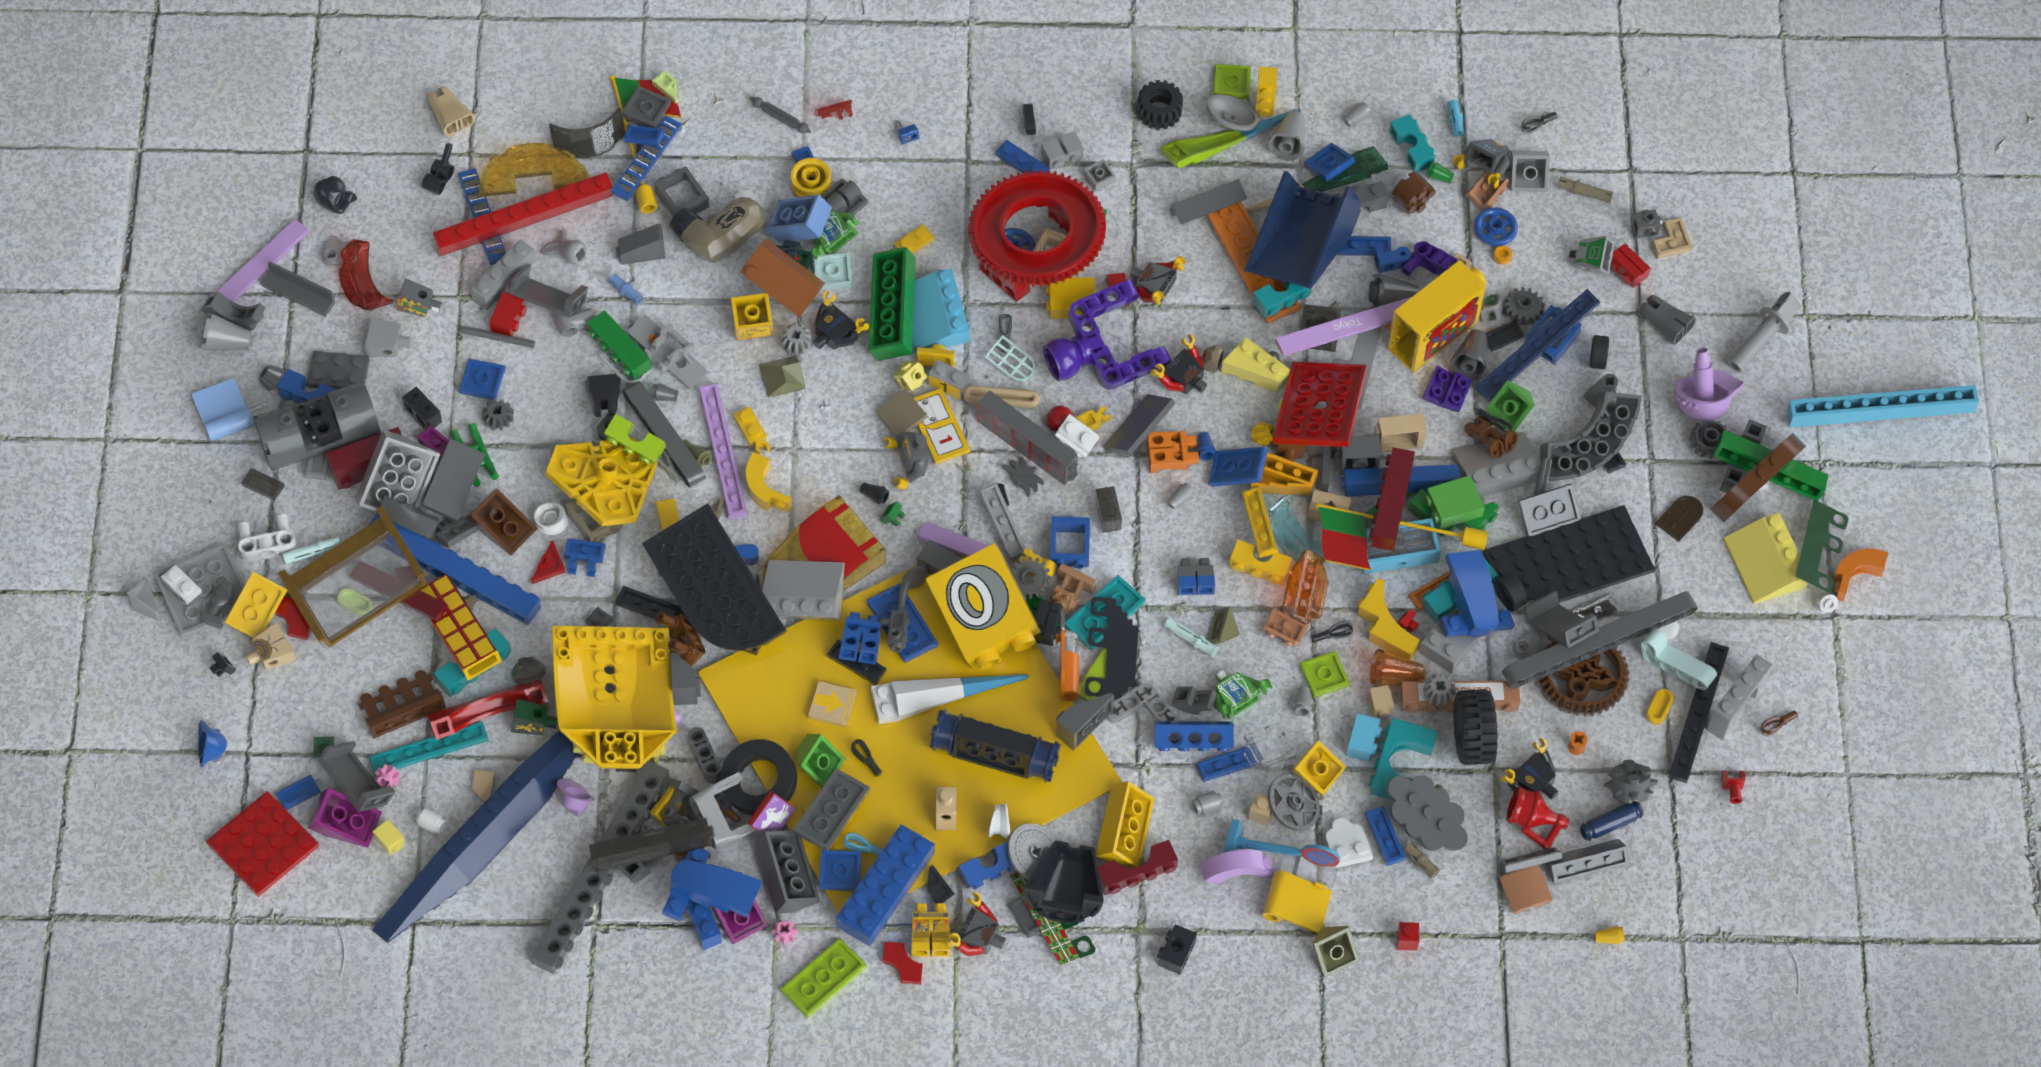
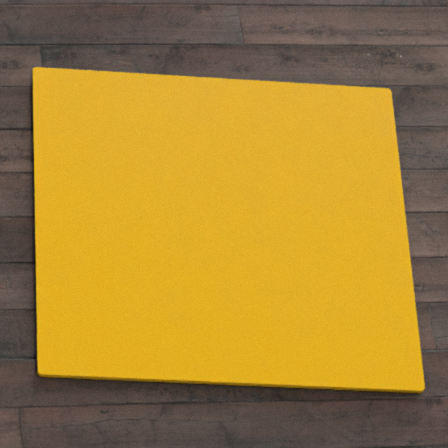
[699,552,1122,913]

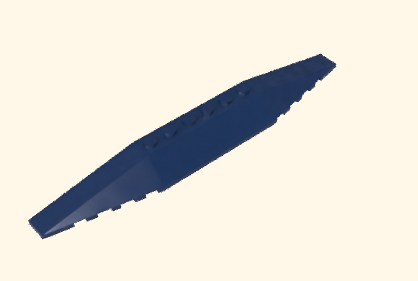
[372,730,579,943]

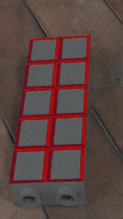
[977,390,1078,485]

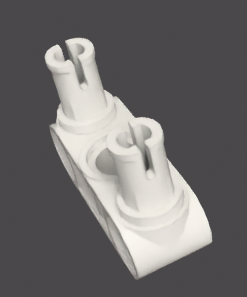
[238,514,296,562]

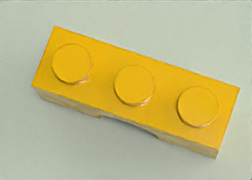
[1255,67,1278,117]
[1229,540,1292,586]

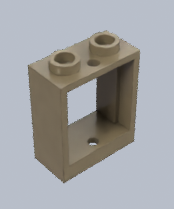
[565,494,623,543]

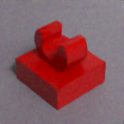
[1396,609,1419,633]

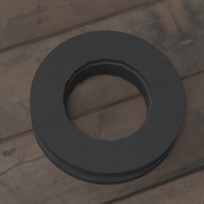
[720,739,798,816]

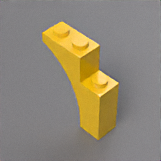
[1357,577,1420,663]

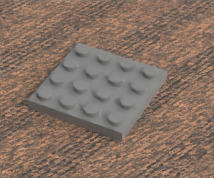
[153,543,245,639]

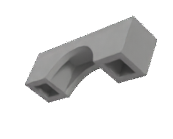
[471,239,536,310]

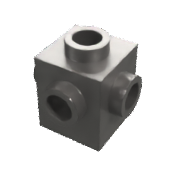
[1632,209,1662,238]

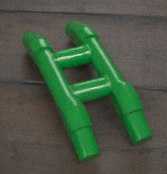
[450,422,499,487]

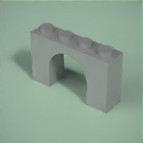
[1706,654,1773,741]

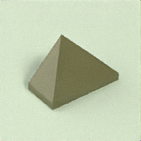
[1207,607,1240,644]

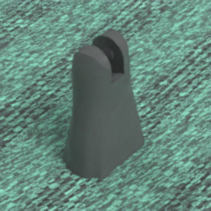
[1639,295,1696,345]

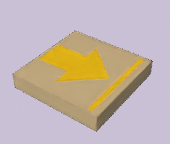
[808,681,857,727]

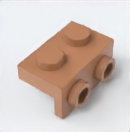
[1466,170,1509,210]
[1262,608,1309,647]

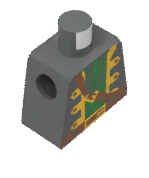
[397,278,442,317]

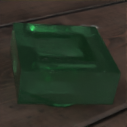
[313,736,335,758]

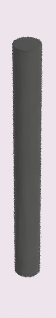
[461,326,536,348]

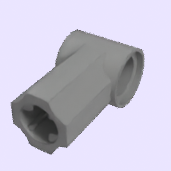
[556,308,595,337]

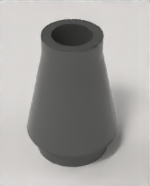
[651,383,679,402]

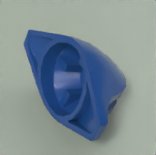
[198,720,227,767]

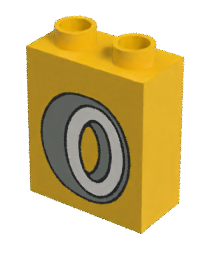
[925,543,1041,670]

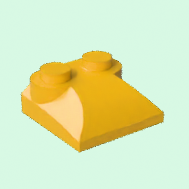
[1292,740,1346,796]

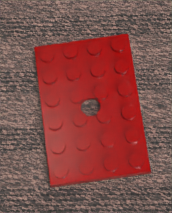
[1273,362,1367,447]

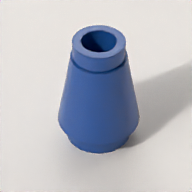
[1197,432,1216,461]

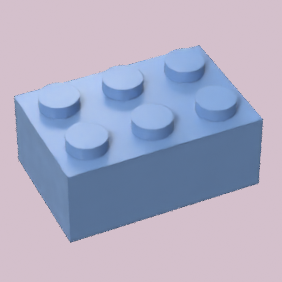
[766,195,832,243]

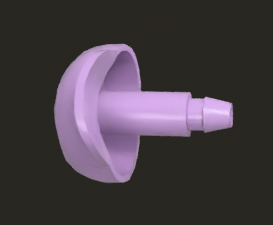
[1673,347,1744,421]

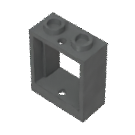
[654,166,710,217]

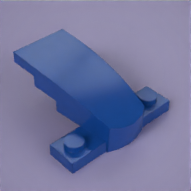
[1439,550,1515,637]
[662,845,762,921]

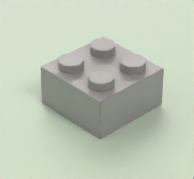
[1084,159,1115,192]

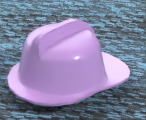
[557,779,595,816]

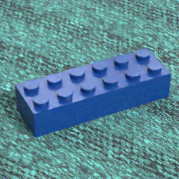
[836,824,935,947]

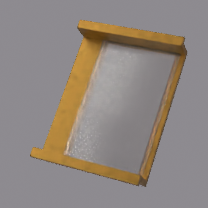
[278,506,427,648]

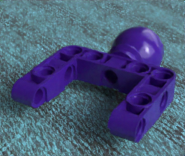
[1043,279,1172,390]

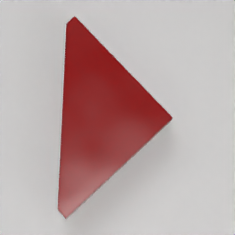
[531,540,566,584]

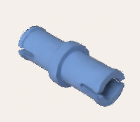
[608,273,643,305]

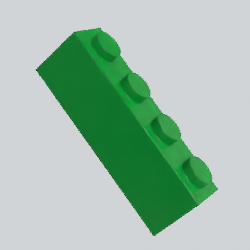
[587,310,652,381]

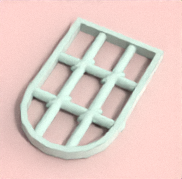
[984,335,1035,381]

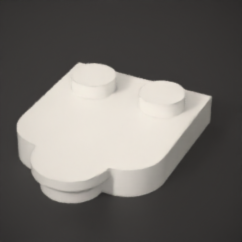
[1325,818,1373,868]

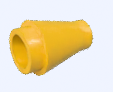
[1595,925,1625,945]

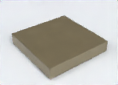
[876,388,928,437]

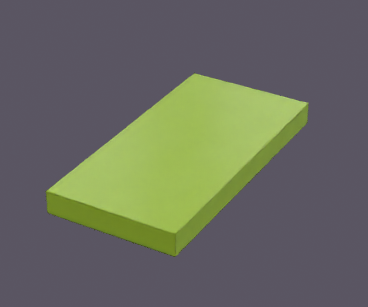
[780,937,867,1019]

